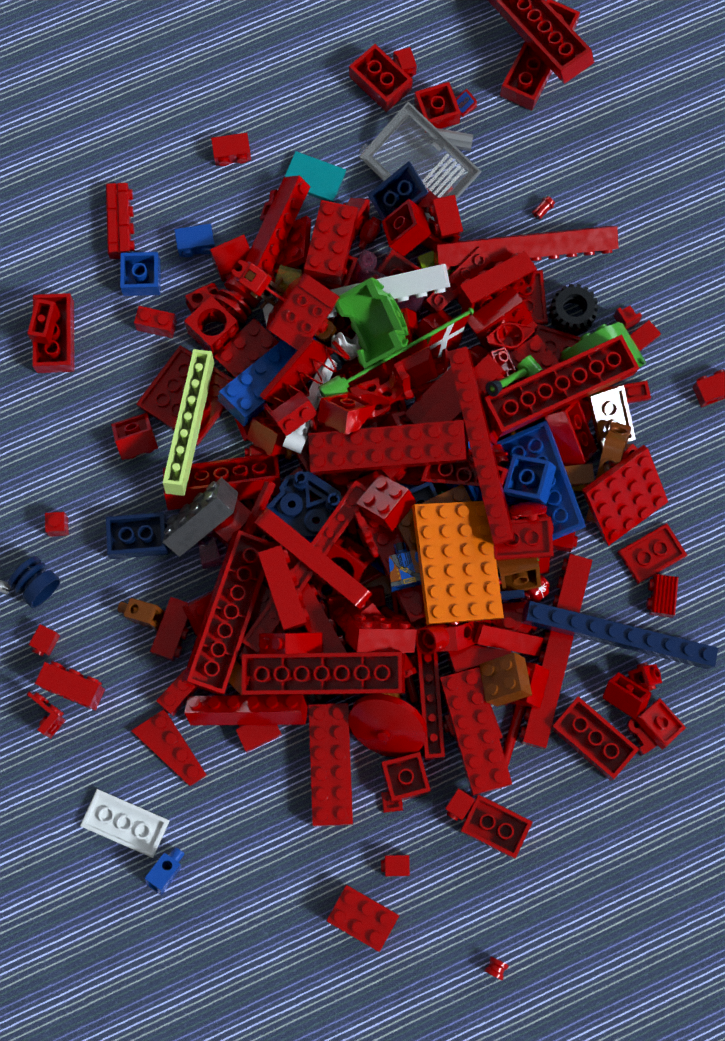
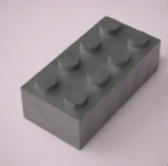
[163,477,238,557]

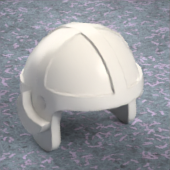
[331,332,362,361]

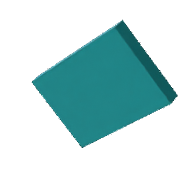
[285,151,346,202]

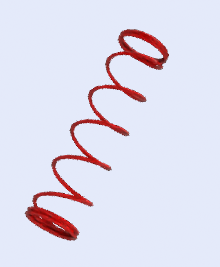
[263,340,350,413]

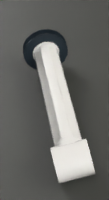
[283,351,344,454]

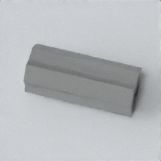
[438,128,473,151]

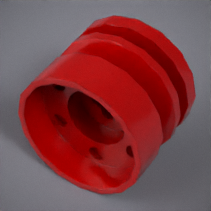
[214,273,262,323]

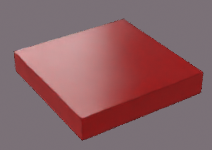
[635,698,686,750]

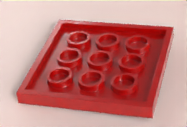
[136,345,233,446]

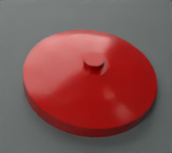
[348,694,427,757]

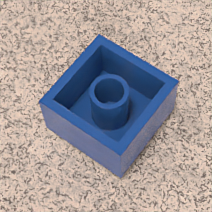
[120,252,161,296]
[503,454,556,504]

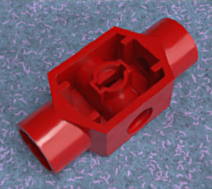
[415,620,491,655]

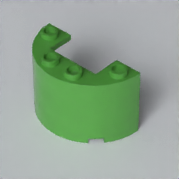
[335,277,409,368]
[559,322,646,368]

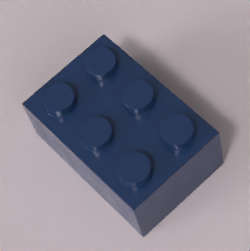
[106,512,169,559]

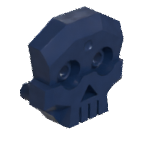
[267,471,341,543]

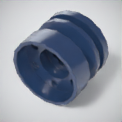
[8,556,61,608]

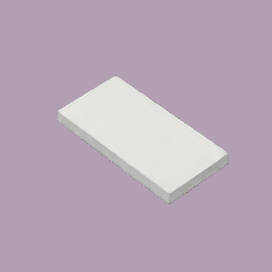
[80,789,170,858]

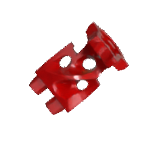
[349,361,414,426]

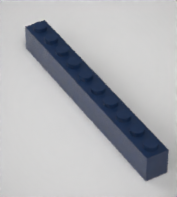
[521,601,718,669]

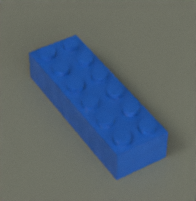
[218,336,321,427]

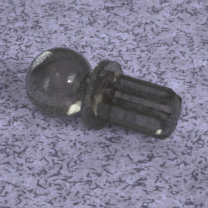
[304,694,338,706]

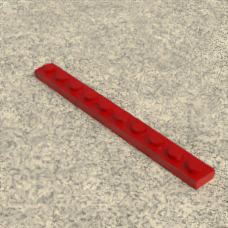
[242,480,368,653]

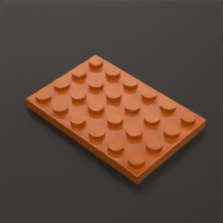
[412,501,504,625]

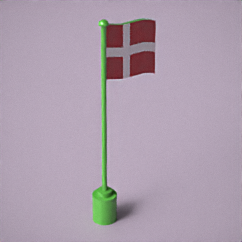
[318,308,474,397]

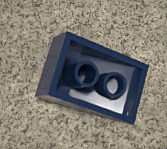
[367,161,429,220]

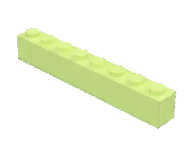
[163,349,214,496]

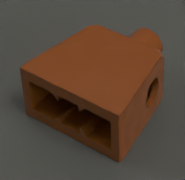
[118,598,165,631]

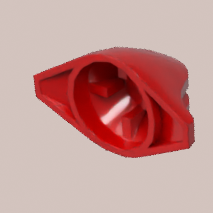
[486,322,535,351]

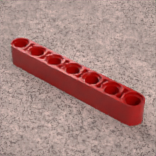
[254,507,372,610]

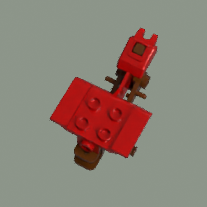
[231,259,340,350]

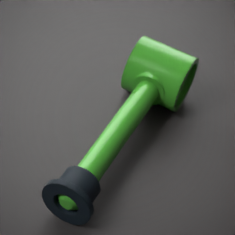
[485,355,543,397]

